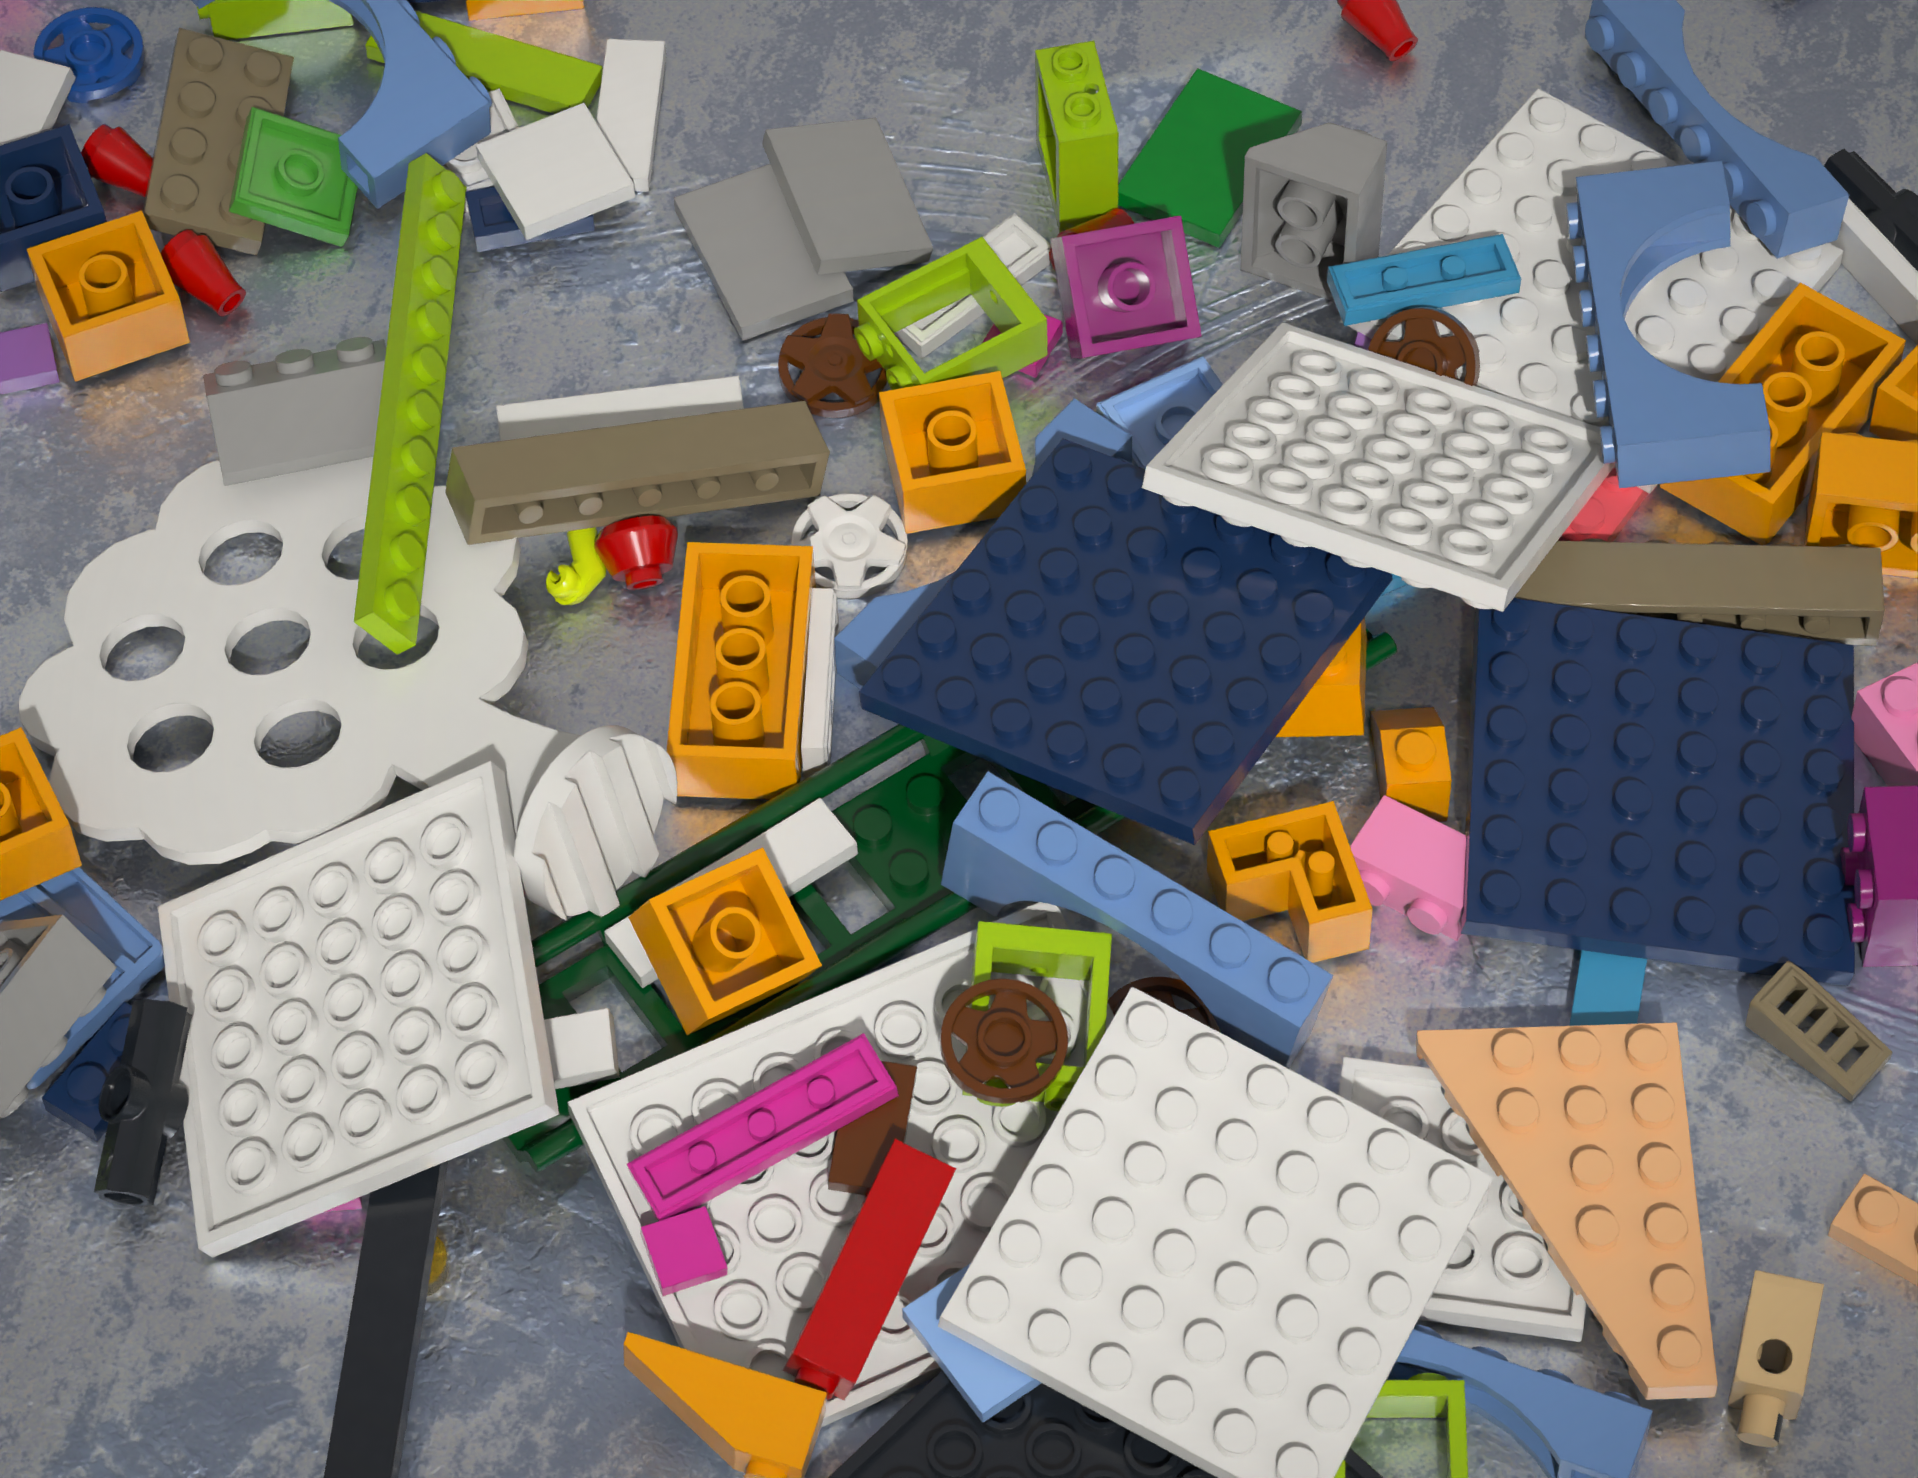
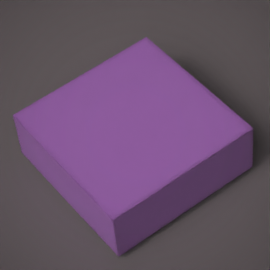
[0,323,60,395]

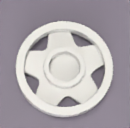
[791,493,908,599]

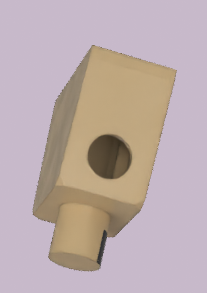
[1728,1270,1824,1447]

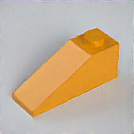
[623,1332,827,1478]

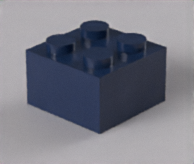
[0,124,107,292]

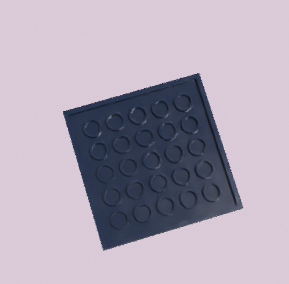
[859,438,1393,845]
[1461,598,1855,986]

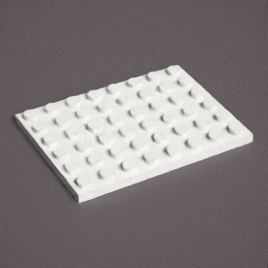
[568,902,1114,1427]

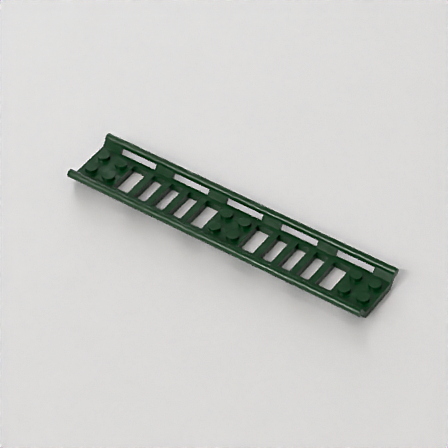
[502,628,1397,1173]

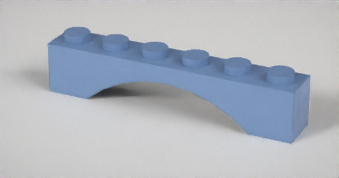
[1585,0,1849,259]
[834,398,1132,689]
[1387,1324,1653,1478]

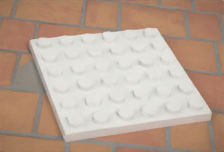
[1340,89,1844,494]
[1142,322,1615,612]
[158,761,559,1257]
[938,987,1494,1478]

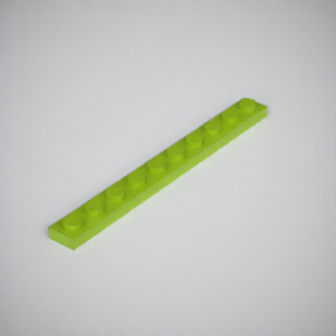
[354,153,466,655]

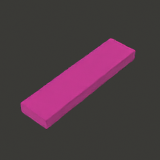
[627,1033,898,1221]

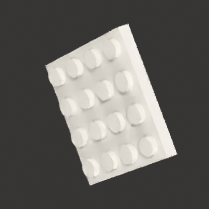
[1338,1057,1586,1342]

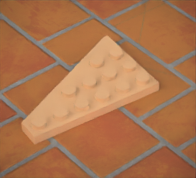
[1416,1022,1718,1400]

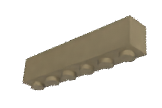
[445,401,830,545]
[1514,538,1885,646]

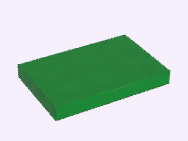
[1118,68,1302,248]

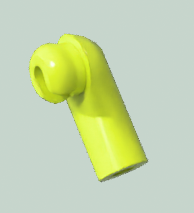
[546,527,606,606]

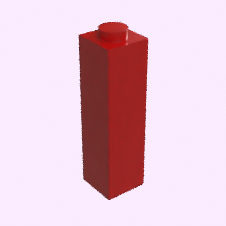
[782,1139,956,1401]

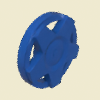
[34,7,145,104]

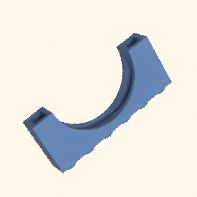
[191,0,492,209]
[1566,161,1771,488]
[941,772,1334,1069]

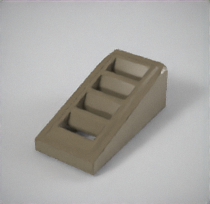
[1745,961,1893,1102]

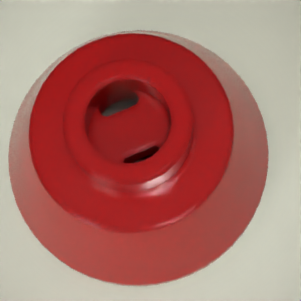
[594,516,678,590]

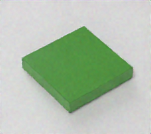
[229,107,357,247]

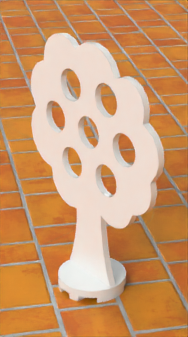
[19,457,677,921]

